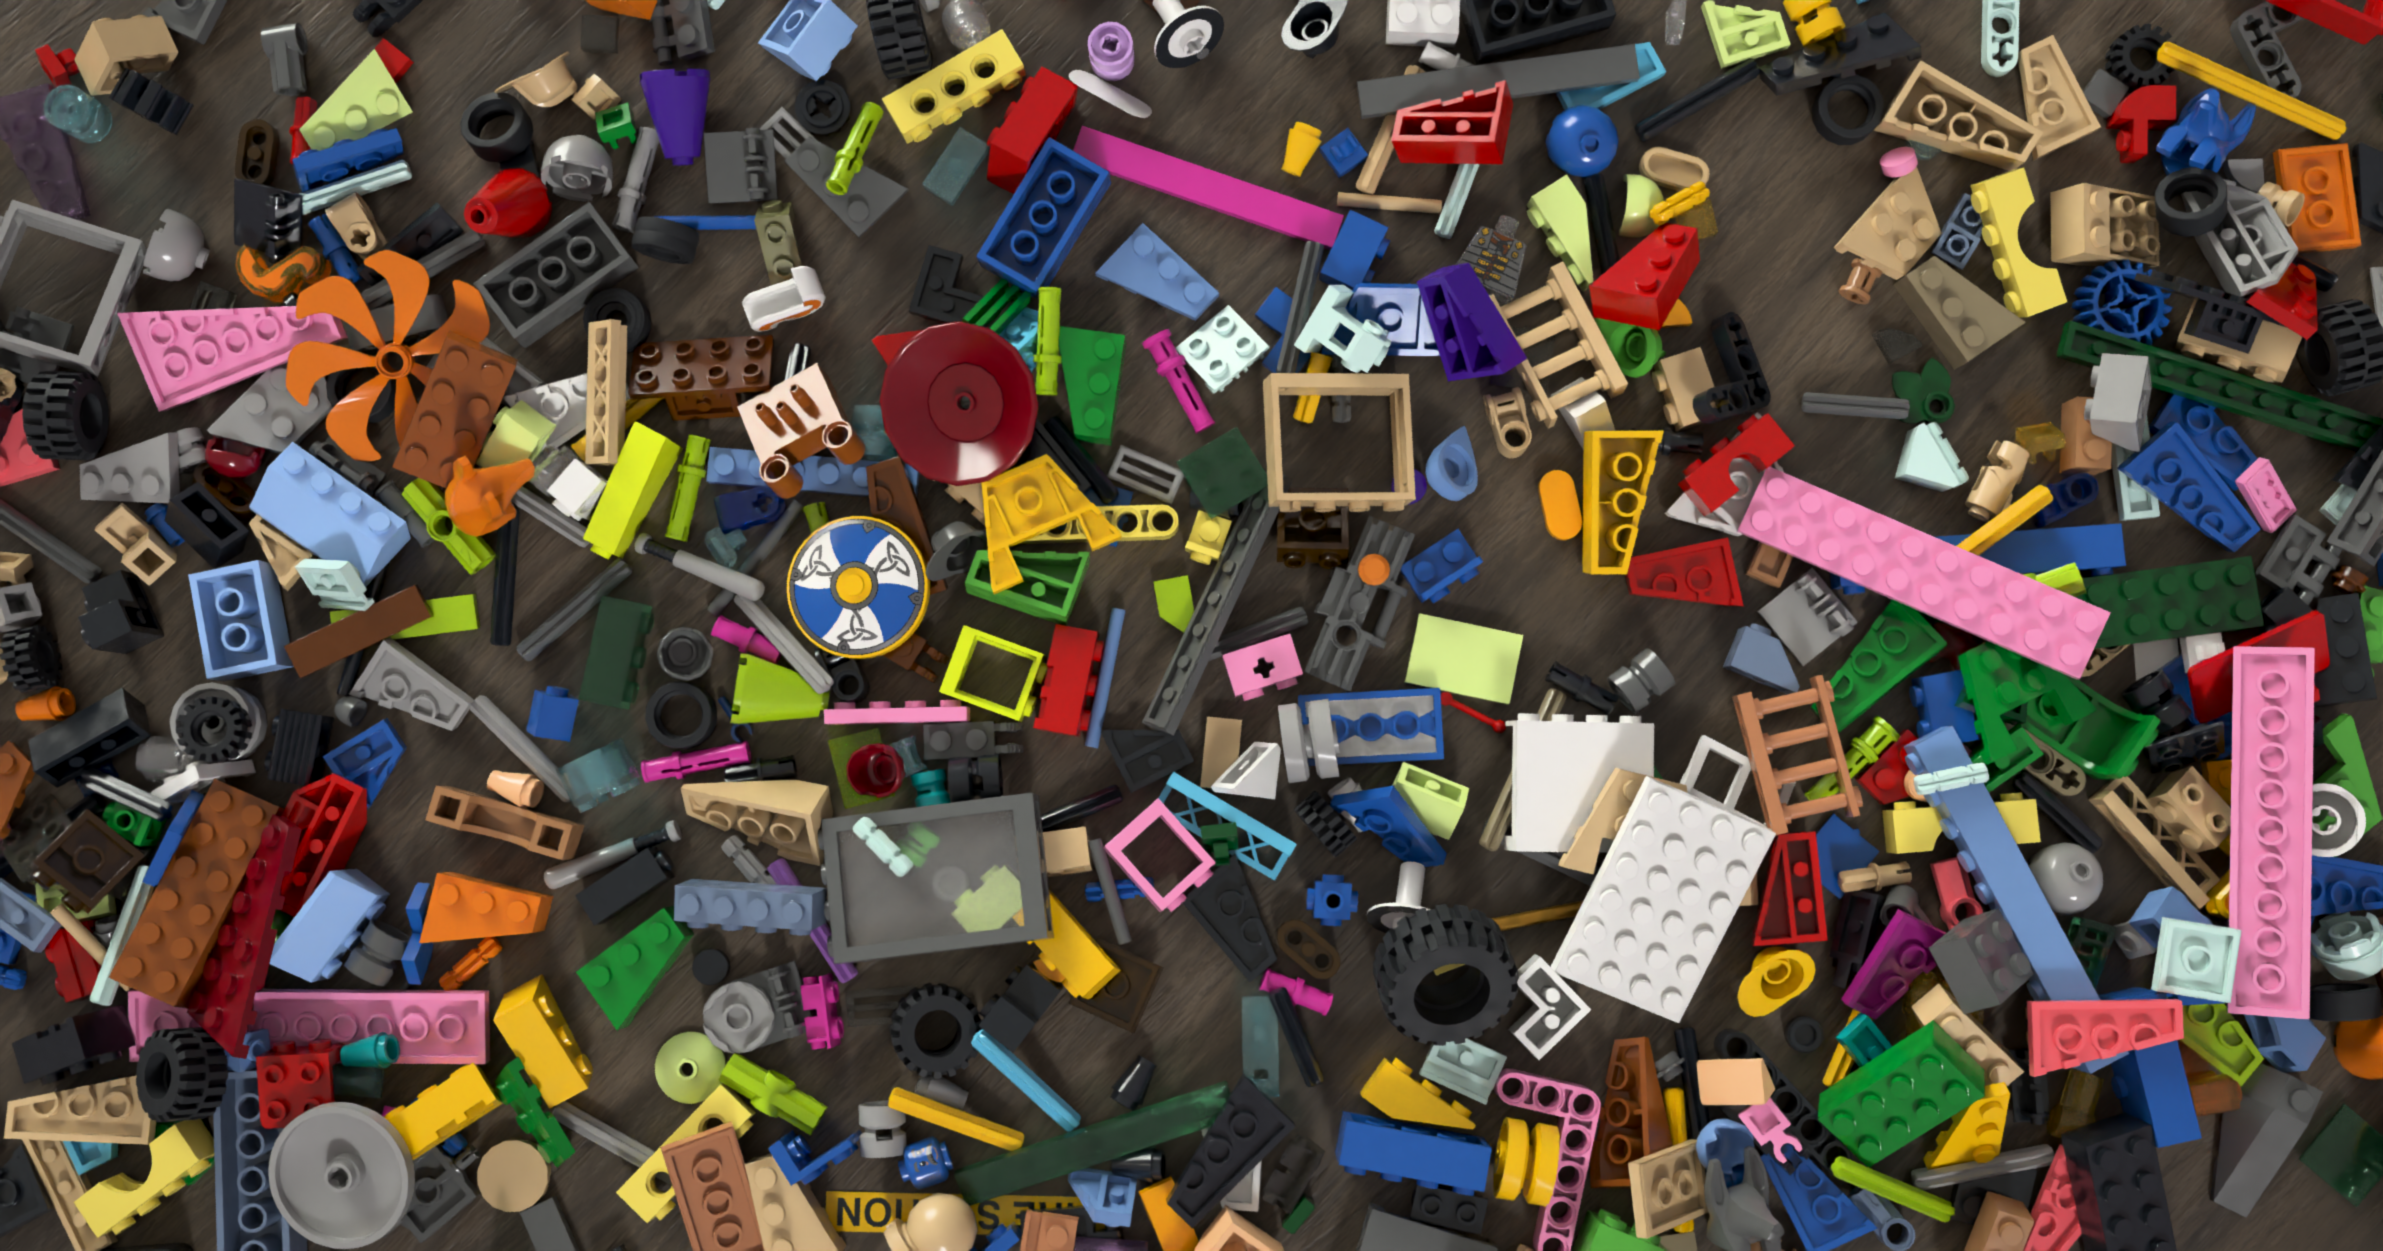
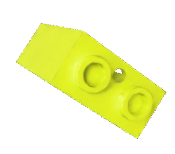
[939,625,1048,722]

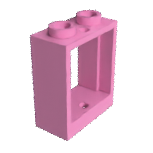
[1103,798,1216,912]

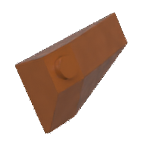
[1590,1037,1673,1189]

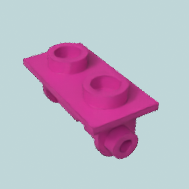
[800,973,844,1050]

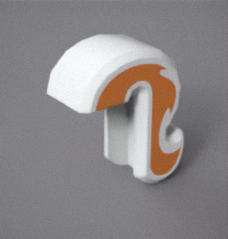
[742,266,826,332]

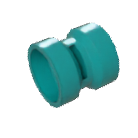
[910,769,951,807]

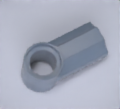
[1847,1186,1915,1251]

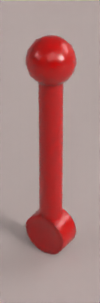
[1441,692,1506,733]

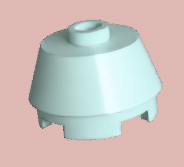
[2310,912,2383,981]

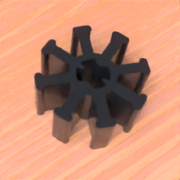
[109,68,194,135]

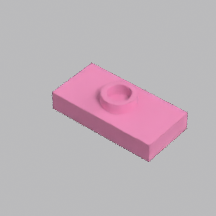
[2235,457,2297,533]

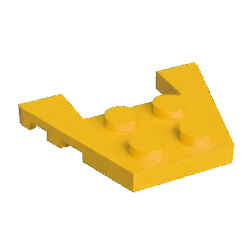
[981,454,1122,595]

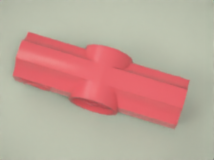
[1930,857,1983,930]

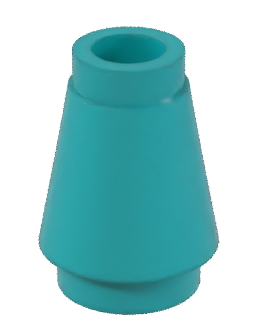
[340,1032,400,1068]

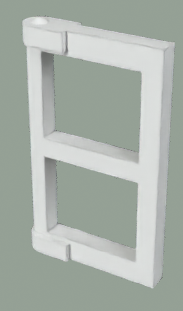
[1679,735,1796,827]

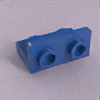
[1400,529,1483,604]

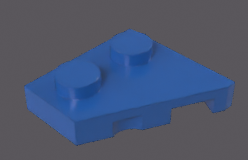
[323,718,407,810]

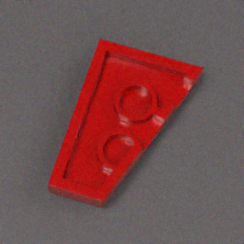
[1625,537,1744,607]

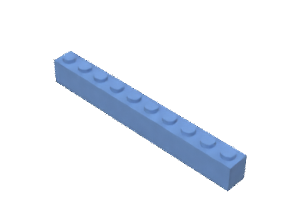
[1903,726,2129,1074]

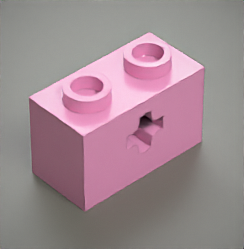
[1222,634,1303,701]

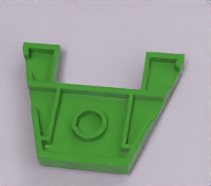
[2312,713,2383,857]

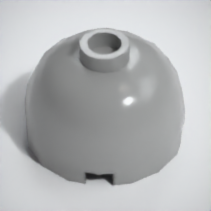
[541,135,613,202]
[143,208,210,281]
[2028,842,2103,916]

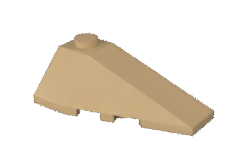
[681,780,833,866]

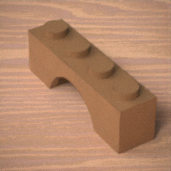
[425,786,584,860]

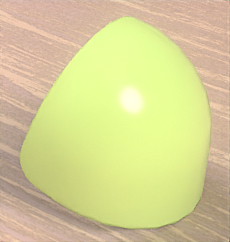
[1619,174,1664,237]

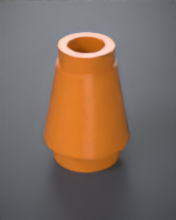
[15,686,76,721]

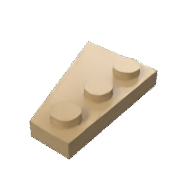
[2018,35,2101,161]

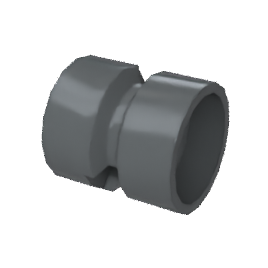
[1607,648,1676,714]
[344,919,410,986]

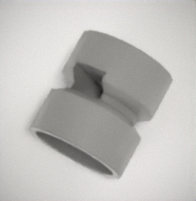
[858,1100,907,1158]

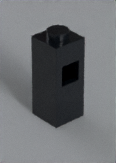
[575,847,675,925]

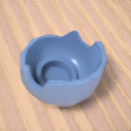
[1696,1118,1755,1174]

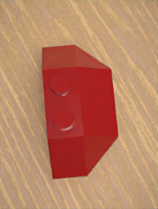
[281,773,367,917]

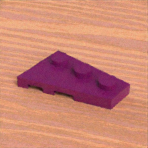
[1841,909,1946,1020]

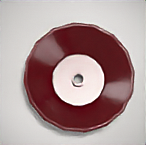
[879,321,1039,486]

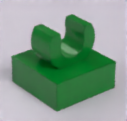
[595,102,636,149]

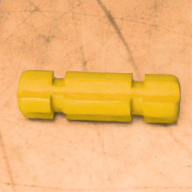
[1649,181,1710,225]

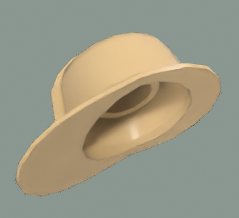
[494,51,577,107]

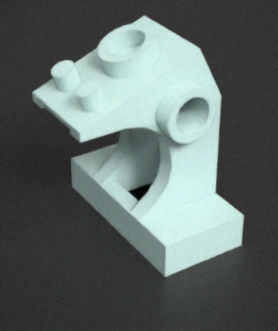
[1294,285,1392,373]

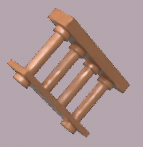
[1732,674,1863,836]

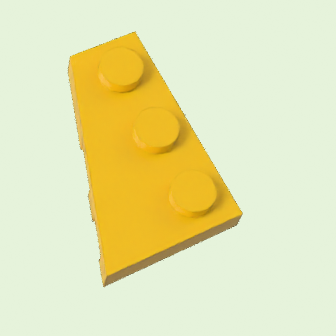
[1923,1082,2010,1170]

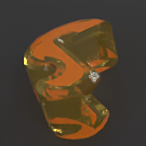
[235,243,331,304]

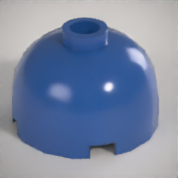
[1546,105,1619,177]

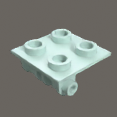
[1176,305,1270,394]

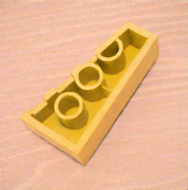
[1582,431,1664,575]

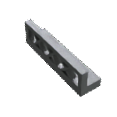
[2327,450,2383,567]

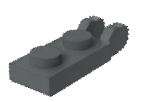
[923,721,1024,760]

